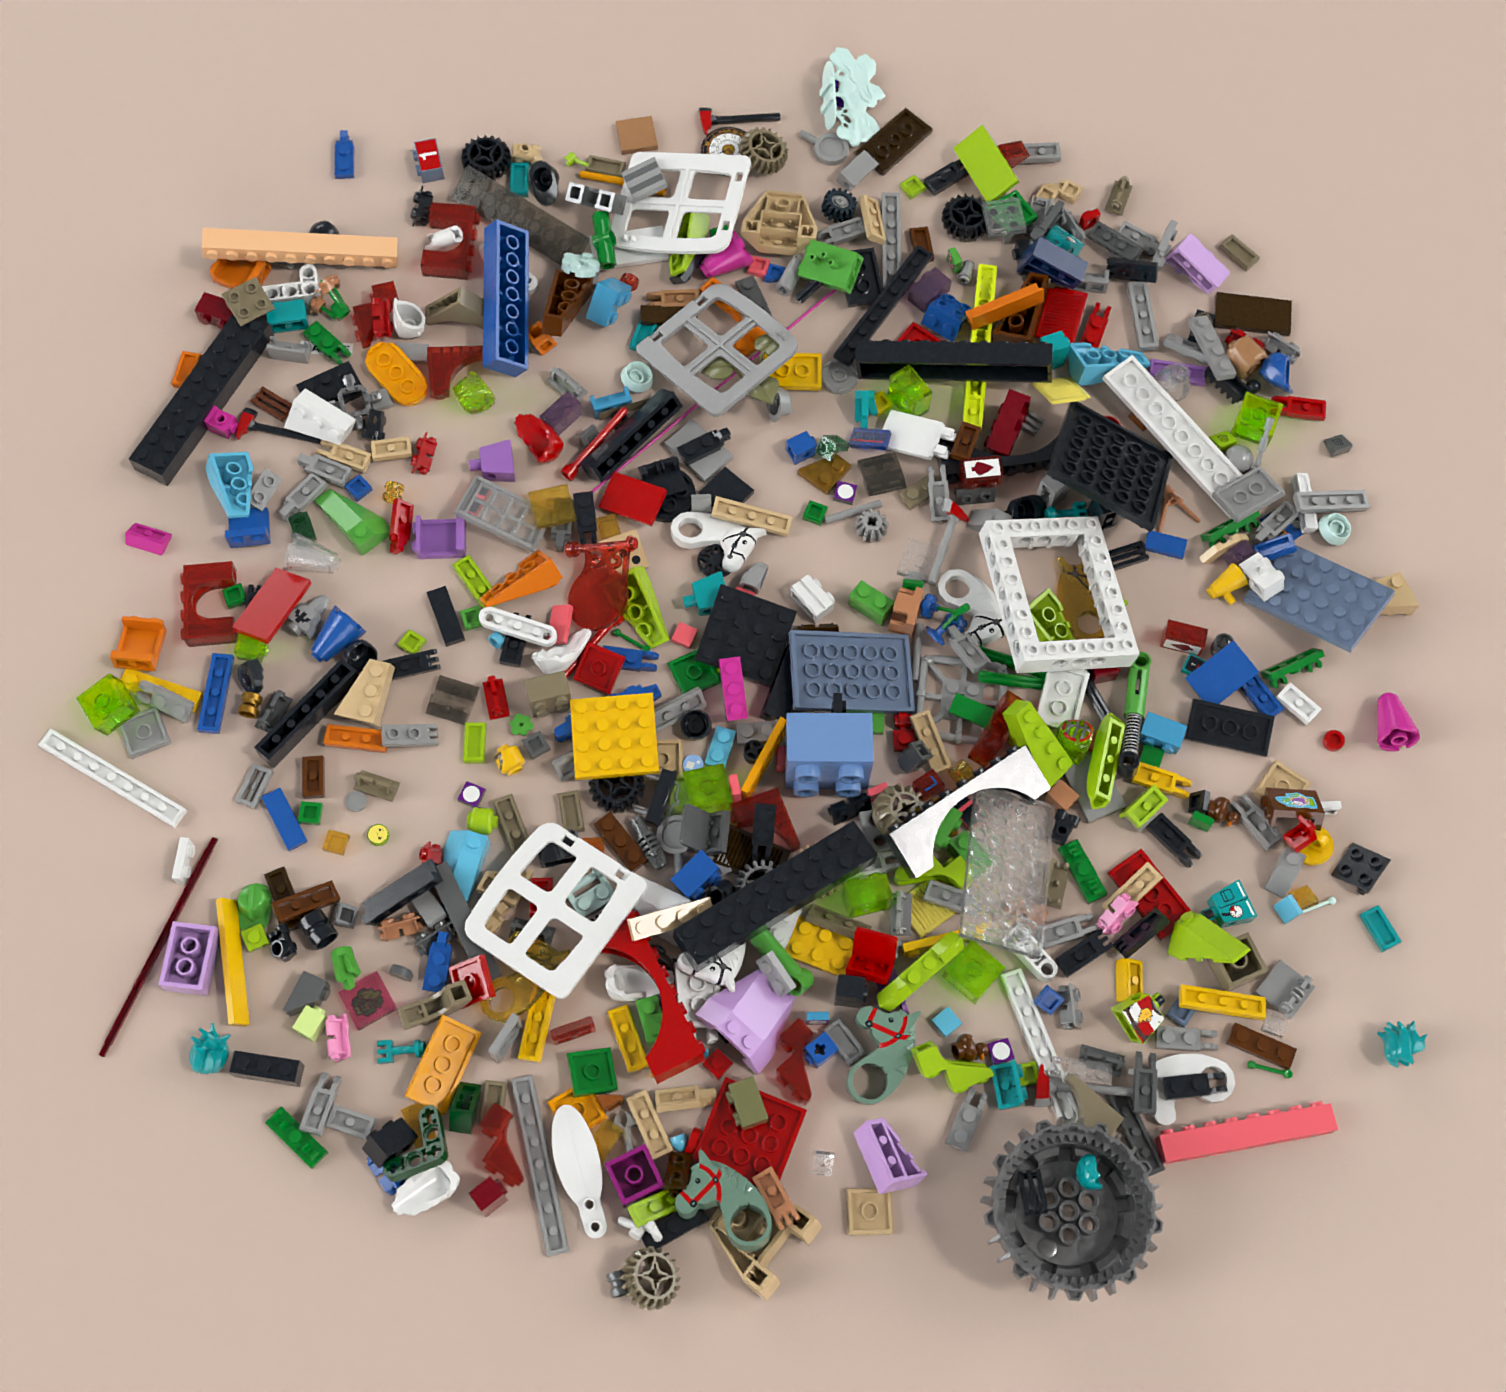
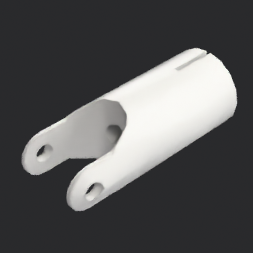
[424,226,463,252]

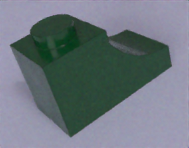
[449,1082,482,1134]

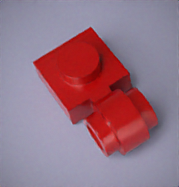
[892,712,915,752]

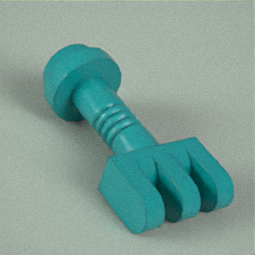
[1044,502,1089,518]
[377,1039,426,1064]

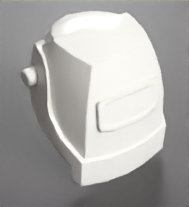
[392,298,426,339]

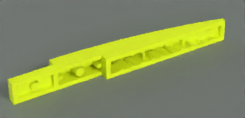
[962,264,997,432]

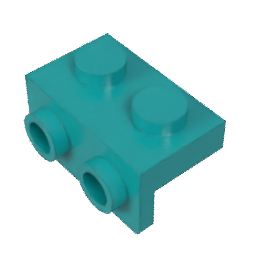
[990,1059,1028,1111]

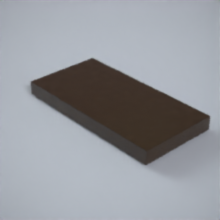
[856,108,933,176]
[1214,292,1292,336]

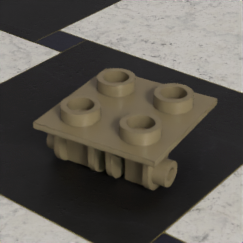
[221,277,275,326]

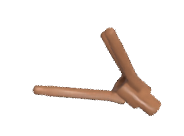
[1158,485,1200,533]

